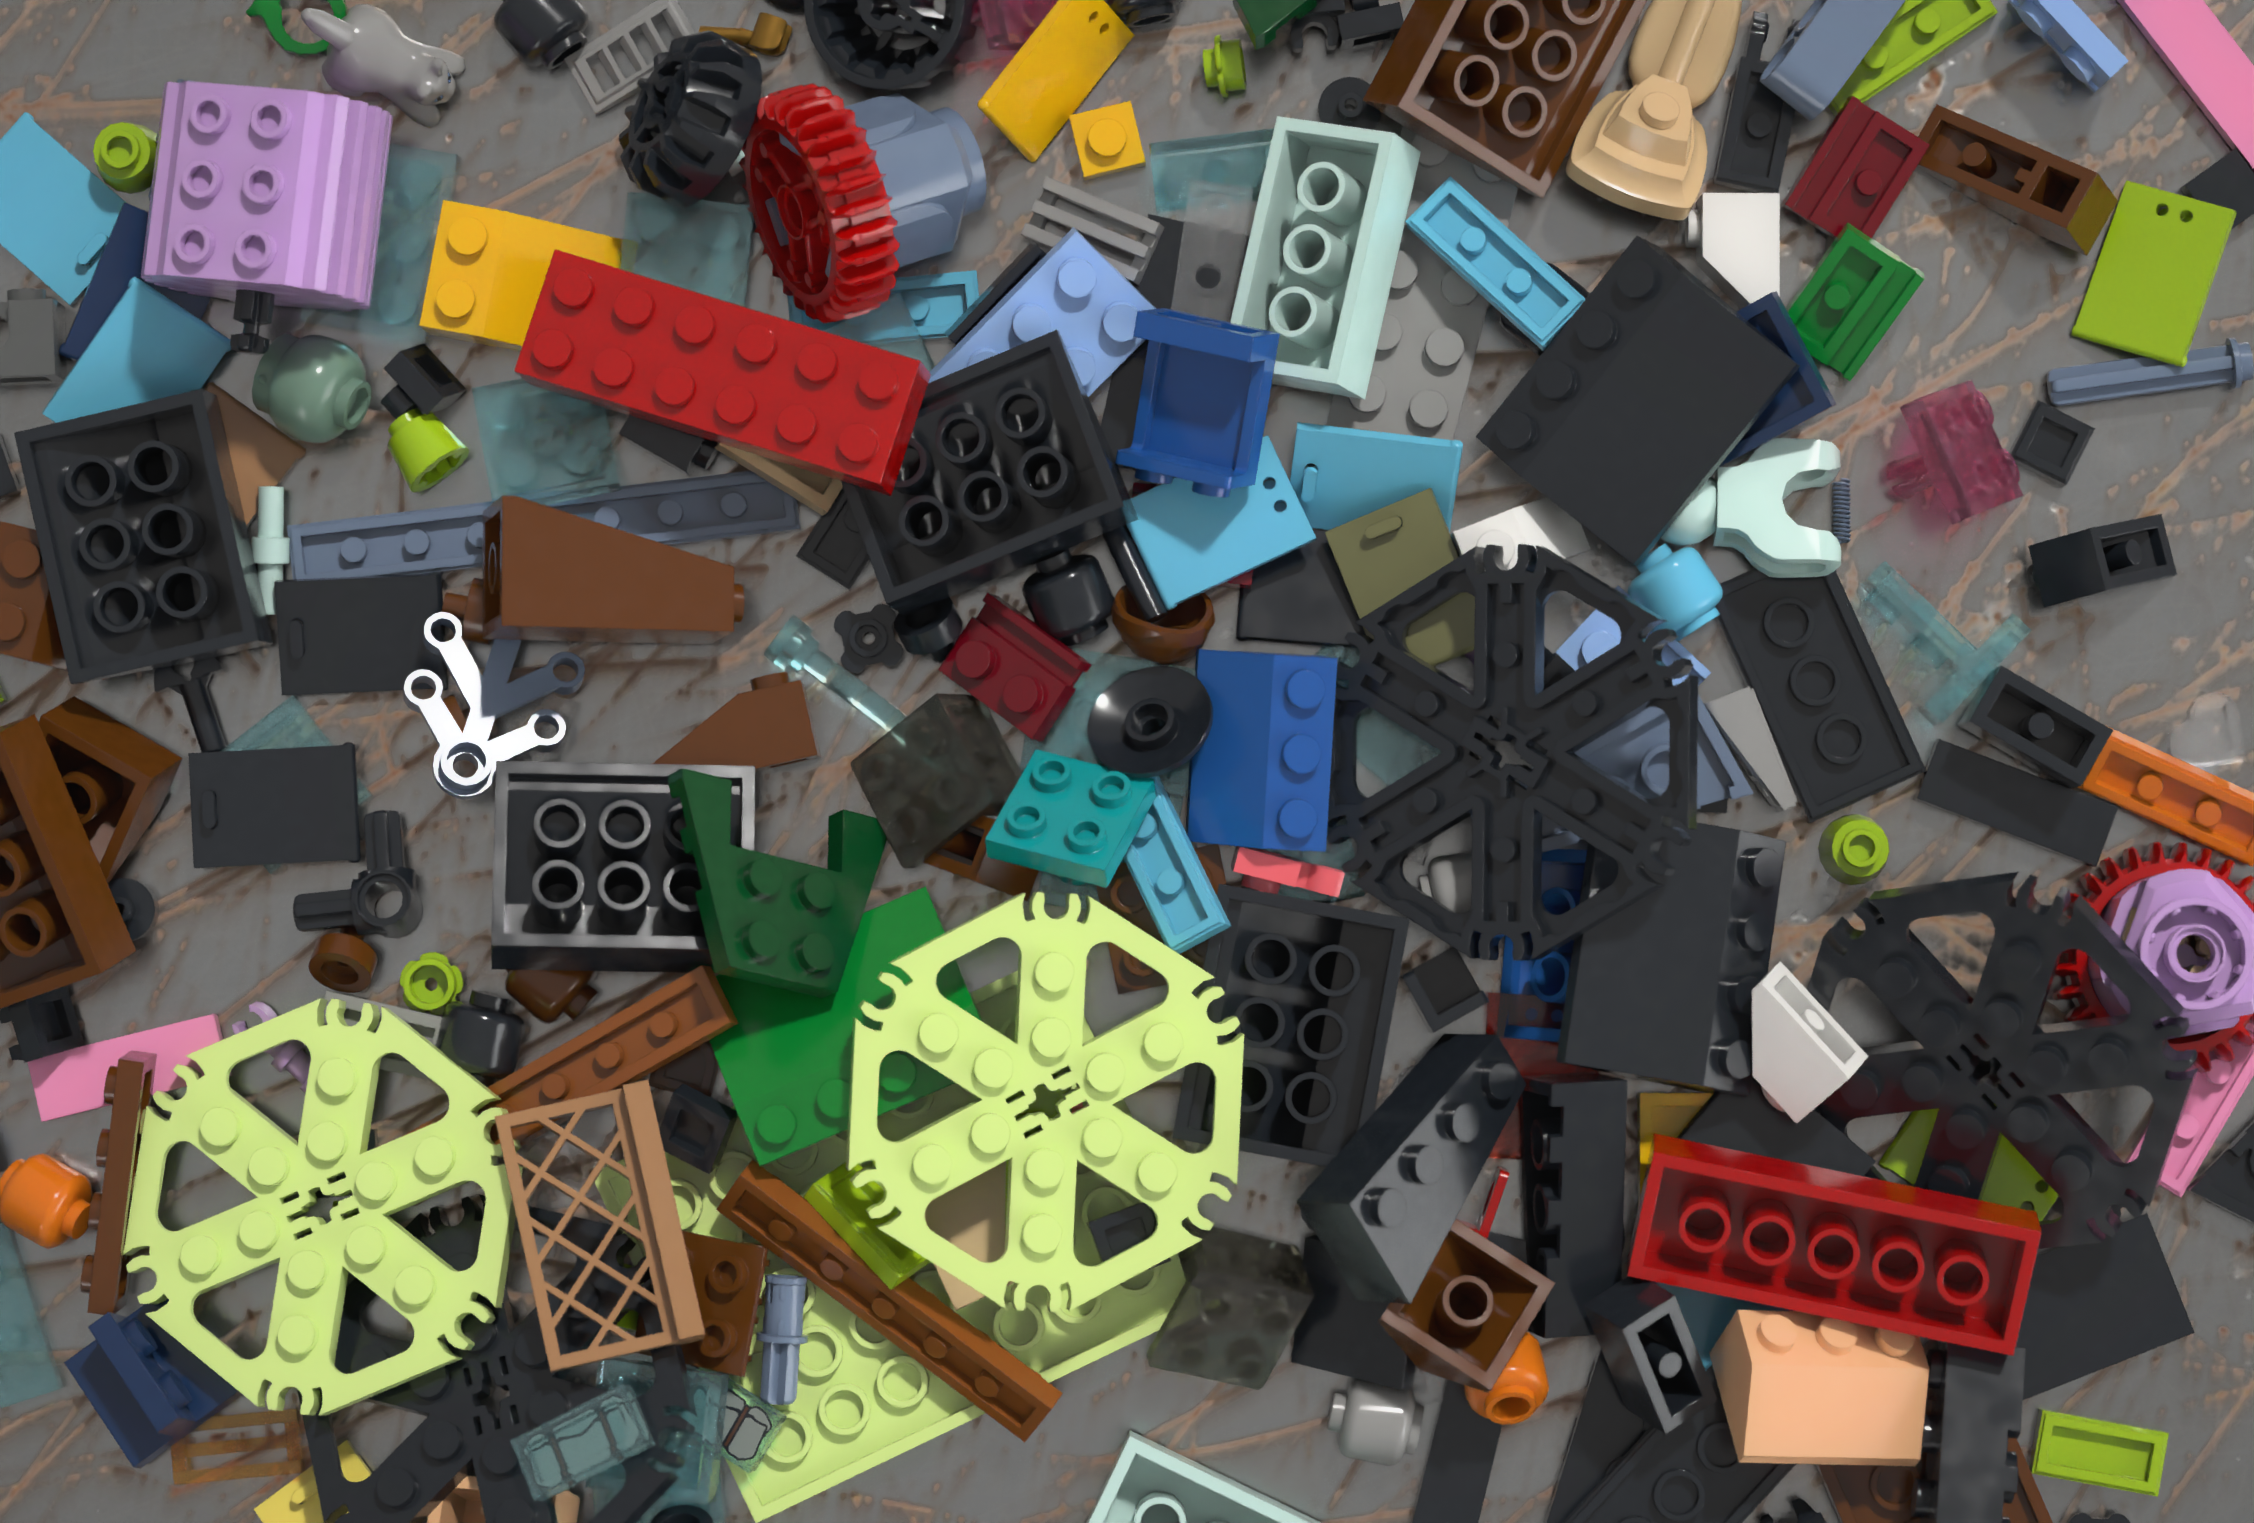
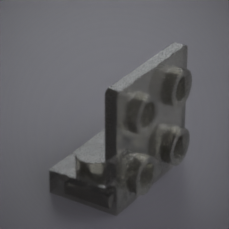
[851,693,1022,869]
[1146,1220,1314,1390]

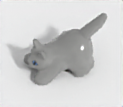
[301,4,465,127]

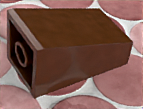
[482,495,744,645]

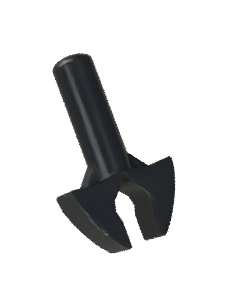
[154,657,226,753]

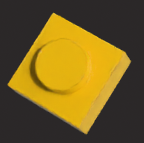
[1069,101,1146,181]

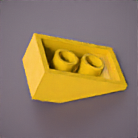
[419,200,639,351]

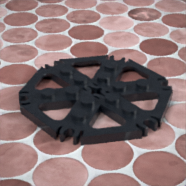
[1327,544,1698,961]
[1807,872,2199,1249]
[297,1194,697,1523]

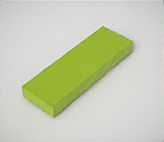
[1828,0,1998,117]

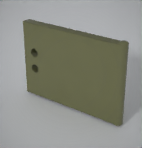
[1325,488,1475,667]

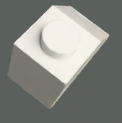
[1685,193,1780,309]
[1451,497,1591,572]
[1752,961,1869,1124]

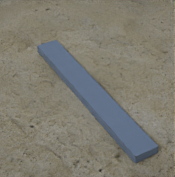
[287,471,801,579]

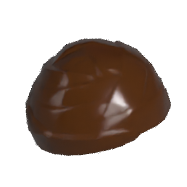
[1111,585,1216,664]

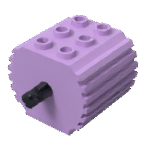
[141,81,393,355]

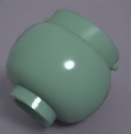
[252,333,371,443]

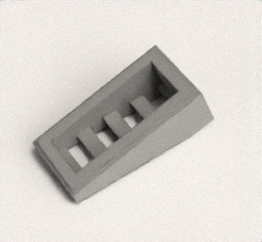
[564,0,695,116]
[1704,686,1798,812]

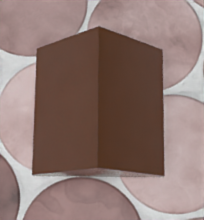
[1378,1219,1555,1392]

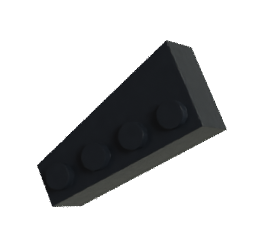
[1296,1034,1527,1304]
[1519,1072,1628,1338]
[1911,1341,2026,1523]

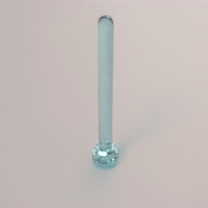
[763,615,1011,815]

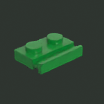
[1786,222,1924,381]

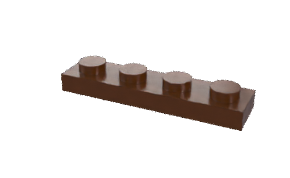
[81,1050,157,1315]

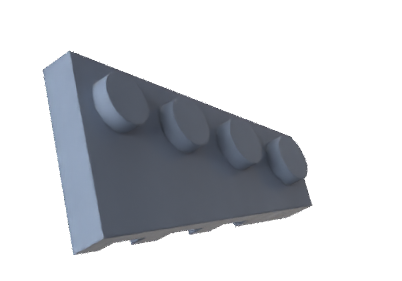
[1471,694,1754,853]

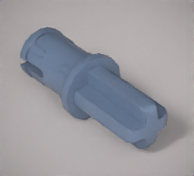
[756,1274,808,1405]

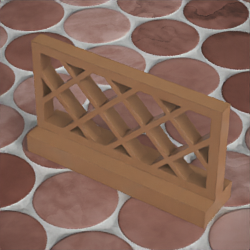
[495,1080,705,1373]

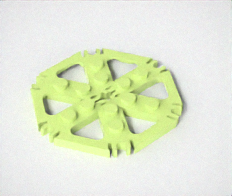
[846,892,1244,1312]
[123,998,523,1416]

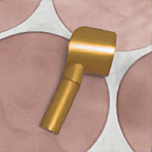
[699,12,792,57]

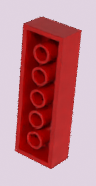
[514,249,931,496]
[1627,1133,2042,1356]

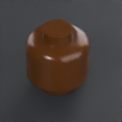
[505,970,599,1024]

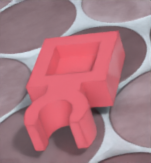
[1230,846,1345,898]

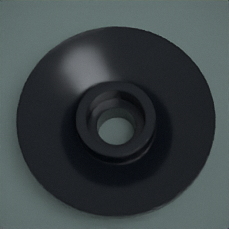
[1087,666,1213,778]

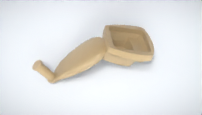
[1566,0,1742,220]

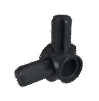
[293,810,422,938]

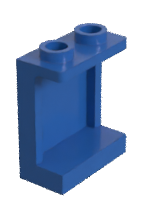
[1115,308,1280,497]

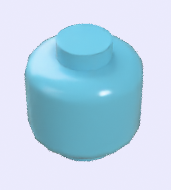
[1628,543,1723,642]

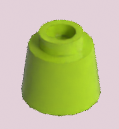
[93,122,157,194]
[387,408,470,492]
[1818,814,1889,885]

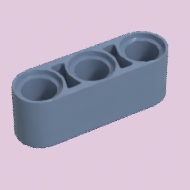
[1760,0,1905,121]

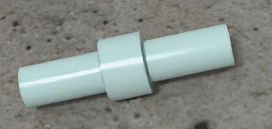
[251,486,290,615]

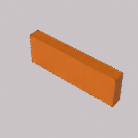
[2078,726,2254,867]

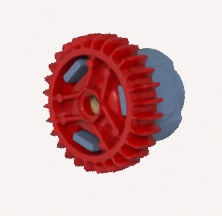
[739,83,986,324]

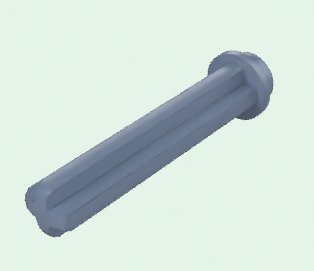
[2047,337,2254,406]

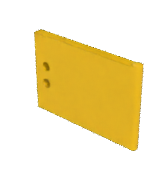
[977,0,1134,162]

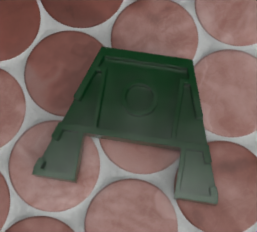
[668,768,890,998]

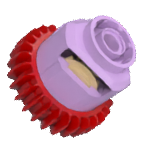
[2053,842,2254,1073]

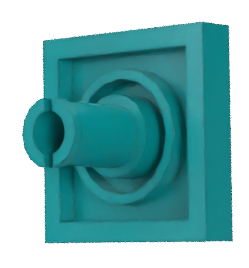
[985,749,1156,888]

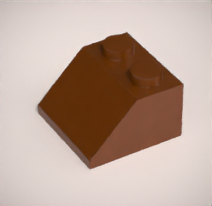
[0,521,107,681]
[38,696,183,883]

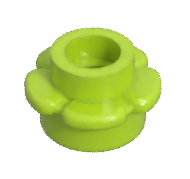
[1203,35,1247,97]
[400,952,463,1015]

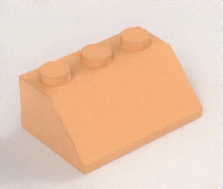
[1709,1310,1929,1466]

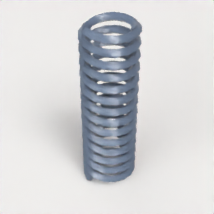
[1832,478,1851,544]

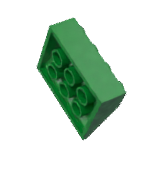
[709,886,984,1166]

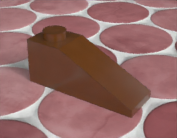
[1916,104,2118,256]
[652,672,821,772]

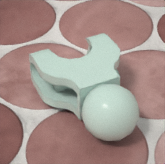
[1660,438,1841,578]

